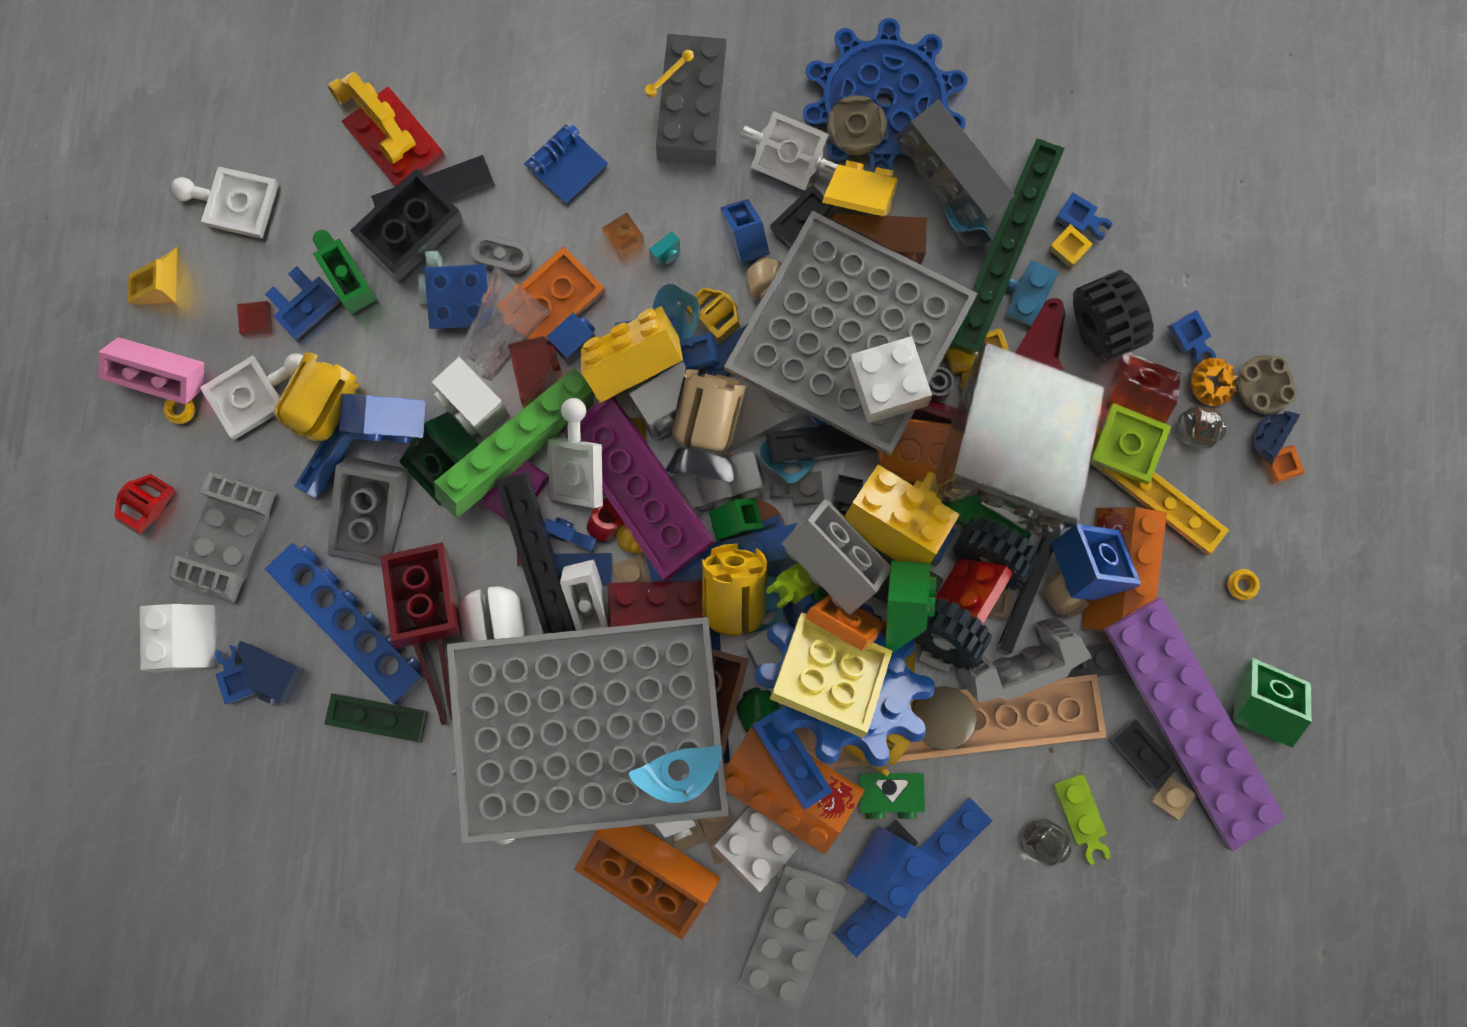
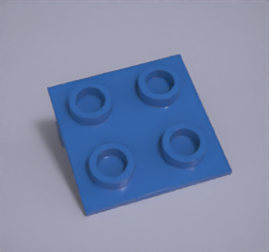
[524,124,608,204]
[424,264,492,329]

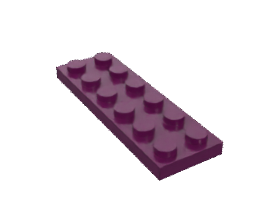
[563,396,715,581]

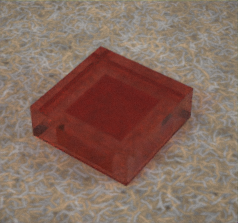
[237,301,272,336]

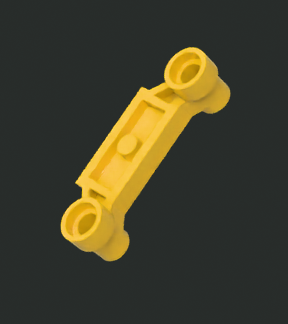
[327,71,416,164]

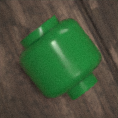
[736,687,779,733]

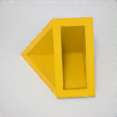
[128,246,178,304]

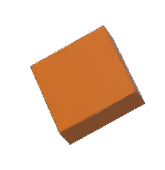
[1263,445,1305,484]

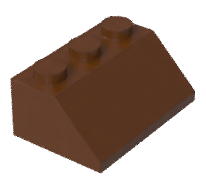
[711,649,749,754]

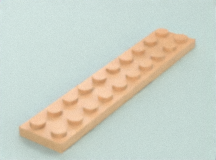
[794,674,1107,770]

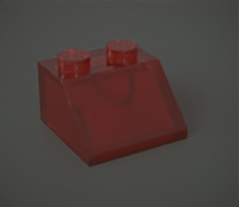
[508,336,561,408]
[1105,352,1181,424]

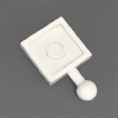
[170,166,279,239]
[200,353,303,440]
[548,398,603,508]
[711,806,801,893]

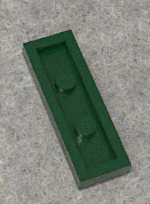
[324,693,427,742]

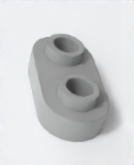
[470,234,531,274]

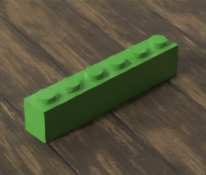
[434,368,595,519]

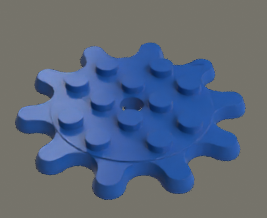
[803,18,968,172]
[754,600,935,767]

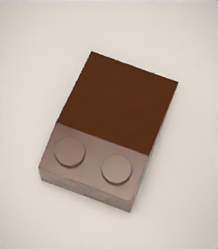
[833,214,927,265]

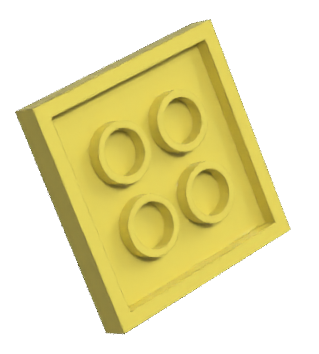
[770,613,892,738]

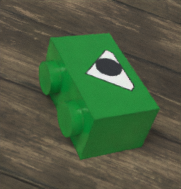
[857,773,925,819]

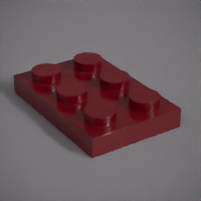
[607,581,703,627]

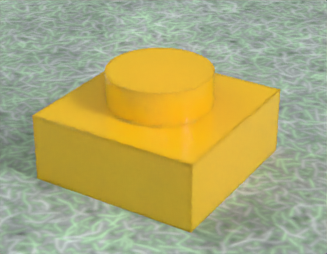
[1049,224,1093,269]

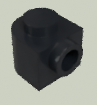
[831,474,863,515]

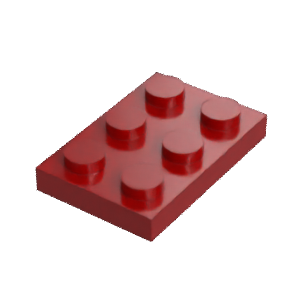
[341,86,444,187]

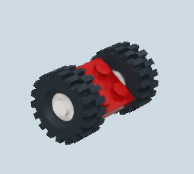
[914,517,1038,670]

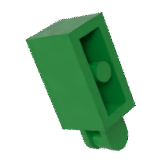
[313,230,377,315]

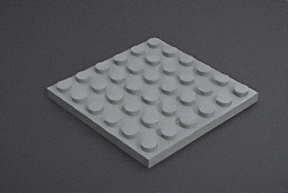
[724,211,978,456]

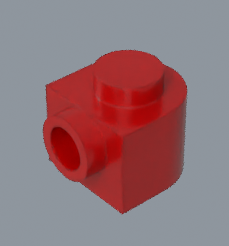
[586,497,625,541]

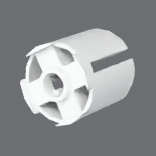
[458,586,526,642]

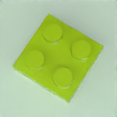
[1089,403,1171,485]

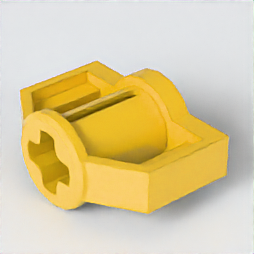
[685,287,740,344]

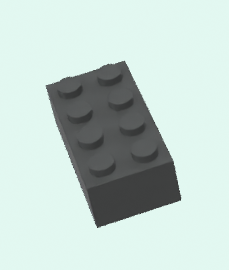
[656,34,727,165]
[894,99,1015,230]

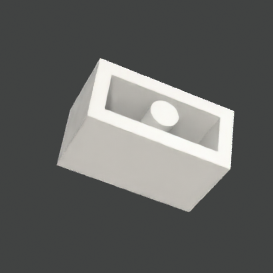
[560,559,609,631]

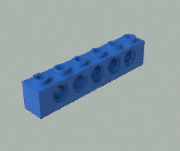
[265,543,426,706]

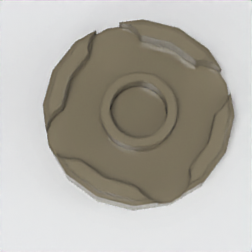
[827,95,887,155]

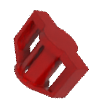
[114,474,176,535]

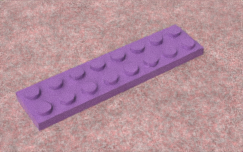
[1104,597,1286,851]

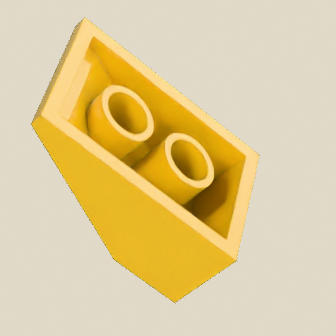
[822,160,899,216]

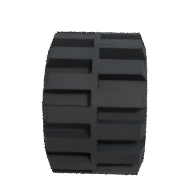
[1072,270,1154,362]

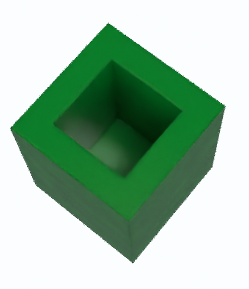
[709,498,764,541]

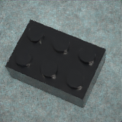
[350,168,463,282]

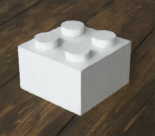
[848,336,932,424]
[432,357,510,440]

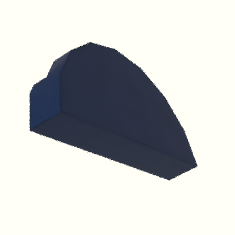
[1254,411,1300,465]

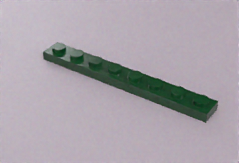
[950,138,1065,357]

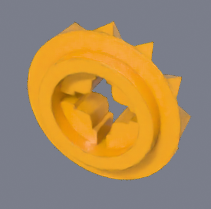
[1191,358,1238,406]

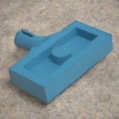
[1005,260,1059,327]

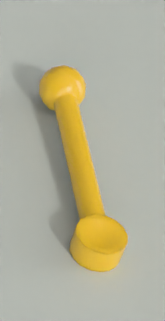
[644,50,694,98]

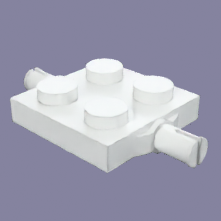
[741,111,839,191]

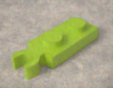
[766,563,822,608]
[1052,774,1110,865]

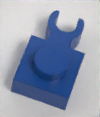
[1055,192,1113,241]
[1167,310,1216,366]
[545,517,598,553]
[215,645,258,705]

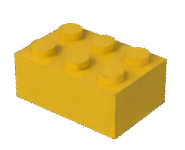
[581,306,683,403]
[844,464,960,563]

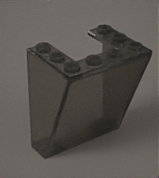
[929,343,1104,536]

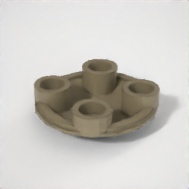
[1237,355,1297,415]
[913,686,976,750]

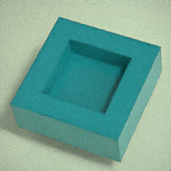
[649,231,681,268]

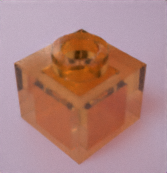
[602,212,645,260]

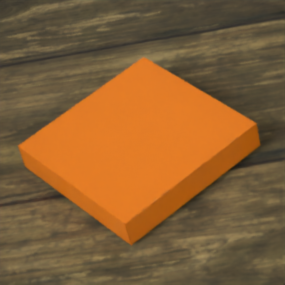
[806,594,887,651]

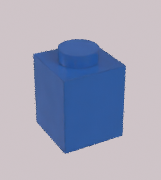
[546,313,595,366]

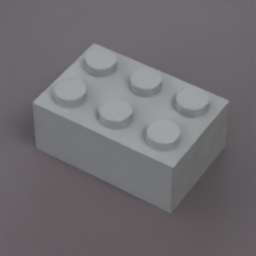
[781,498,891,615]

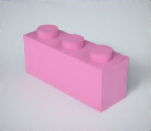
[98,337,205,405]

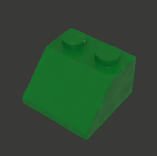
[886,561,936,653]
[1233,658,1312,748]

